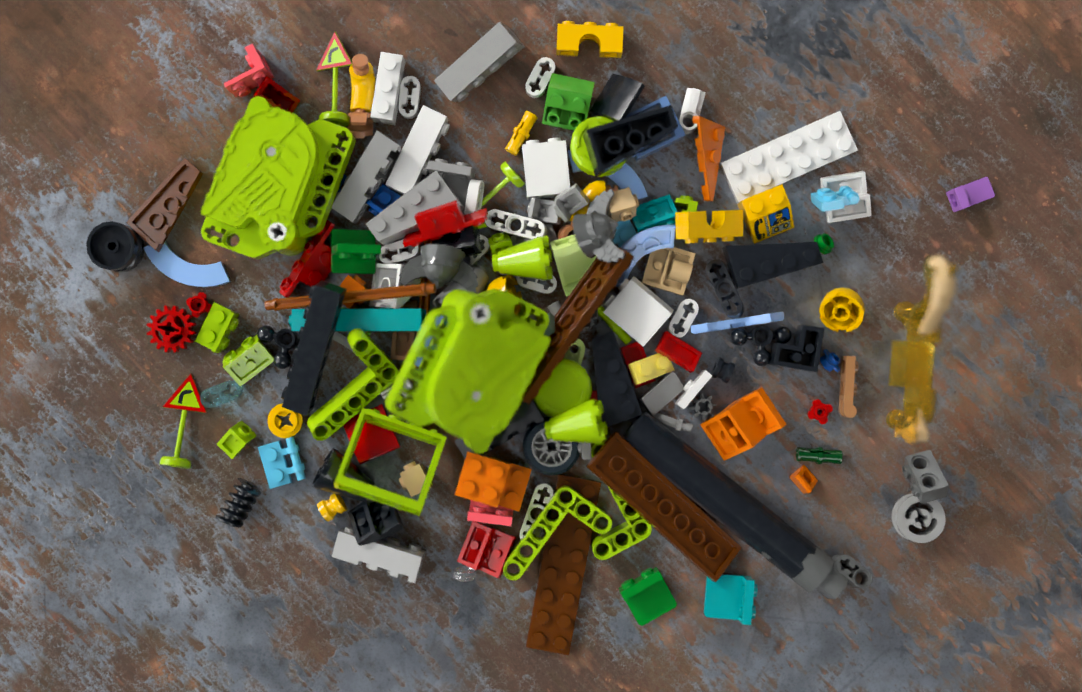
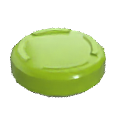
[570,116,627,177]
[534,358,592,417]

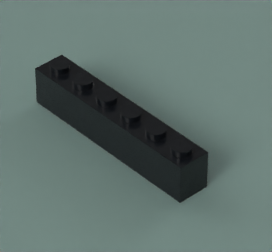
[281,280,347,416]

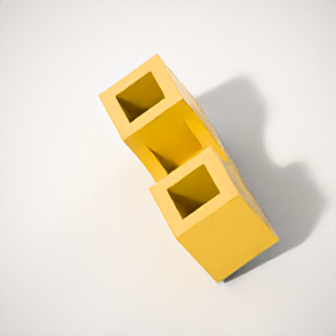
[556,21,624,58]
[675,210,743,243]

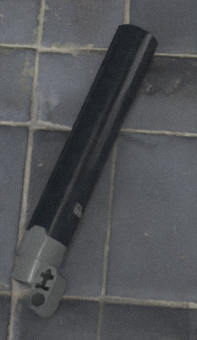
[622,411,872,599]

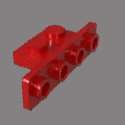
[403,200,488,247]
[279,220,335,298]

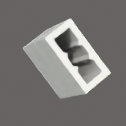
[522,138,570,200]
[603,276,674,347]

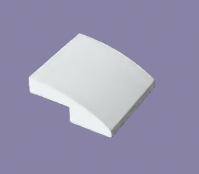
[820,171,872,223]

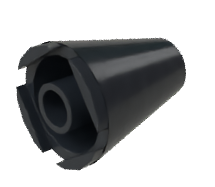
[312,448,375,502]

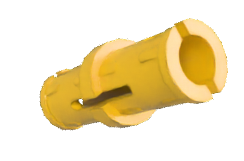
[505,111,538,156]

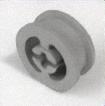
[891,493,946,543]

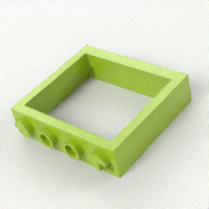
[334,408,447,516]

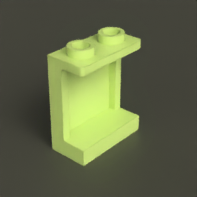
[550,234,596,296]

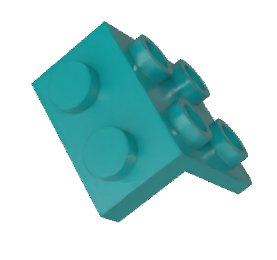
[703,574,758,625]

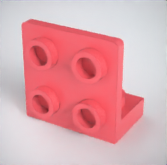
[224,43,275,97]
[467,500,513,526]

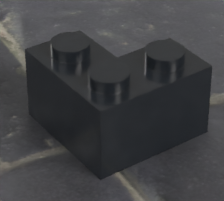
[768,325,825,372]

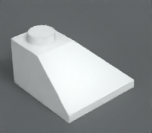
[369,263,421,309]

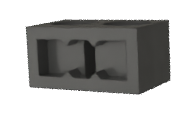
[902,449,949,504]

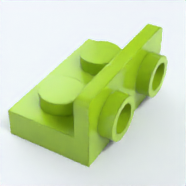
[195,302,239,353]
[223,335,274,387]

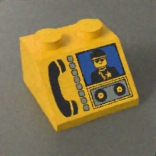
[737,184,794,244]

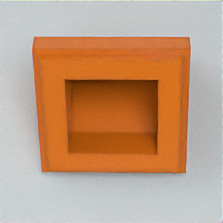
[789,465,818,494]

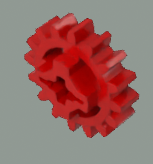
[146,305,196,353]

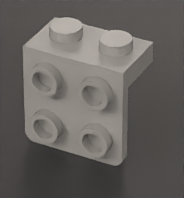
[427,159,475,215]

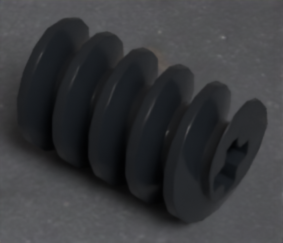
[215,478,261,527]

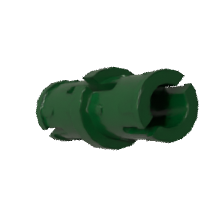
[796,447,843,464]

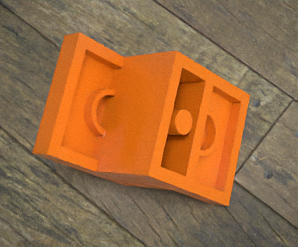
[700,387,786,461]
[455,451,532,512]

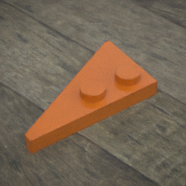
[692,116,725,202]

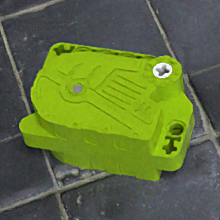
[201,96,356,260]
[385,288,550,453]

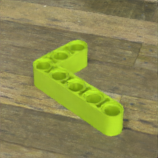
[307,328,399,441]
[591,441,652,560]
[503,486,612,580]

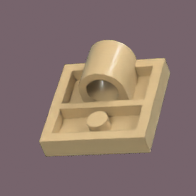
[641,247,696,296]

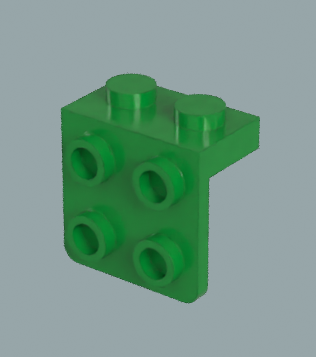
[619,567,677,626]

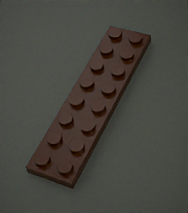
[522,247,634,404]
[586,432,742,582]
[526,474,601,655]

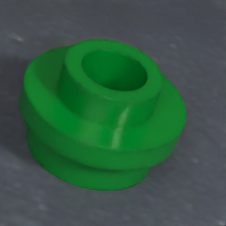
[814,233,834,255]

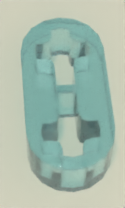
[200,380,243,408]

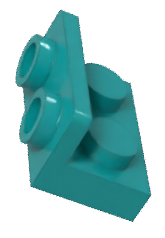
[632,194,677,233]

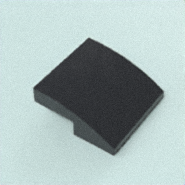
[590,74,645,121]
[348,500,403,546]

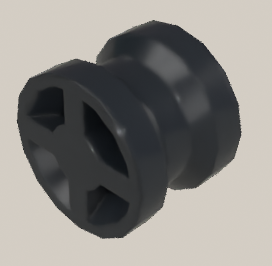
[711,357,736,384]

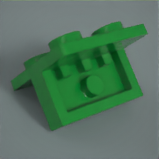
[331,229,381,274]

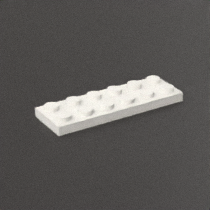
[720,111,858,204]

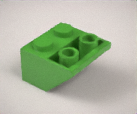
[542,73,595,131]

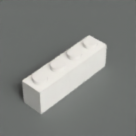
[385,105,450,195]

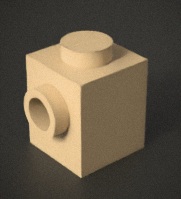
[608,187,639,222]
[399,461,433,497]

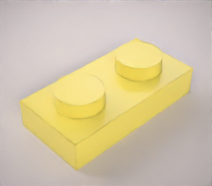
[628,353,674,385]

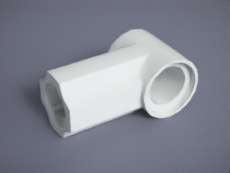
[678,88,705,134]

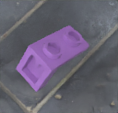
[946,177,995,212]

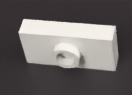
[675,370,712,409]

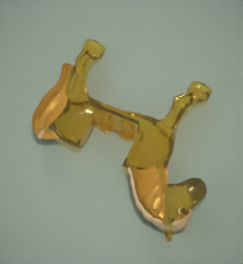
[886,255,959,443]

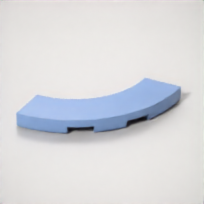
[567,150,648,200]
[615,225,676,287]
[143,241,231,287]
[690,312,784,334]

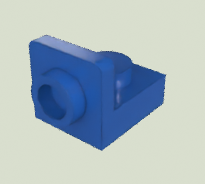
[366,184,401,216]

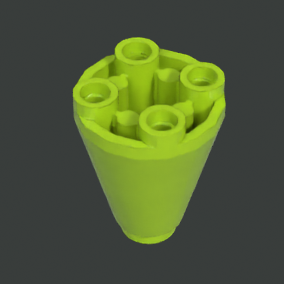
[492,236,553,280]
[544,399,608,444]

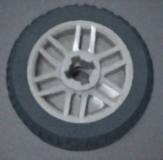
[523,417,580,476]

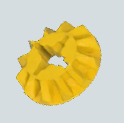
[268,403,303,438]

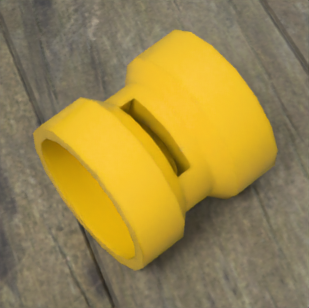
[317,494,347,522]

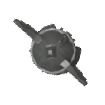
[573,189,625,263]
[399,244,479,293]

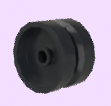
[86,221,145,272]

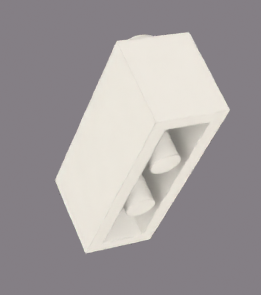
[370,52,405,125]

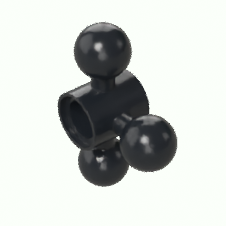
[257,325,300,369]
[730,326,792,367]

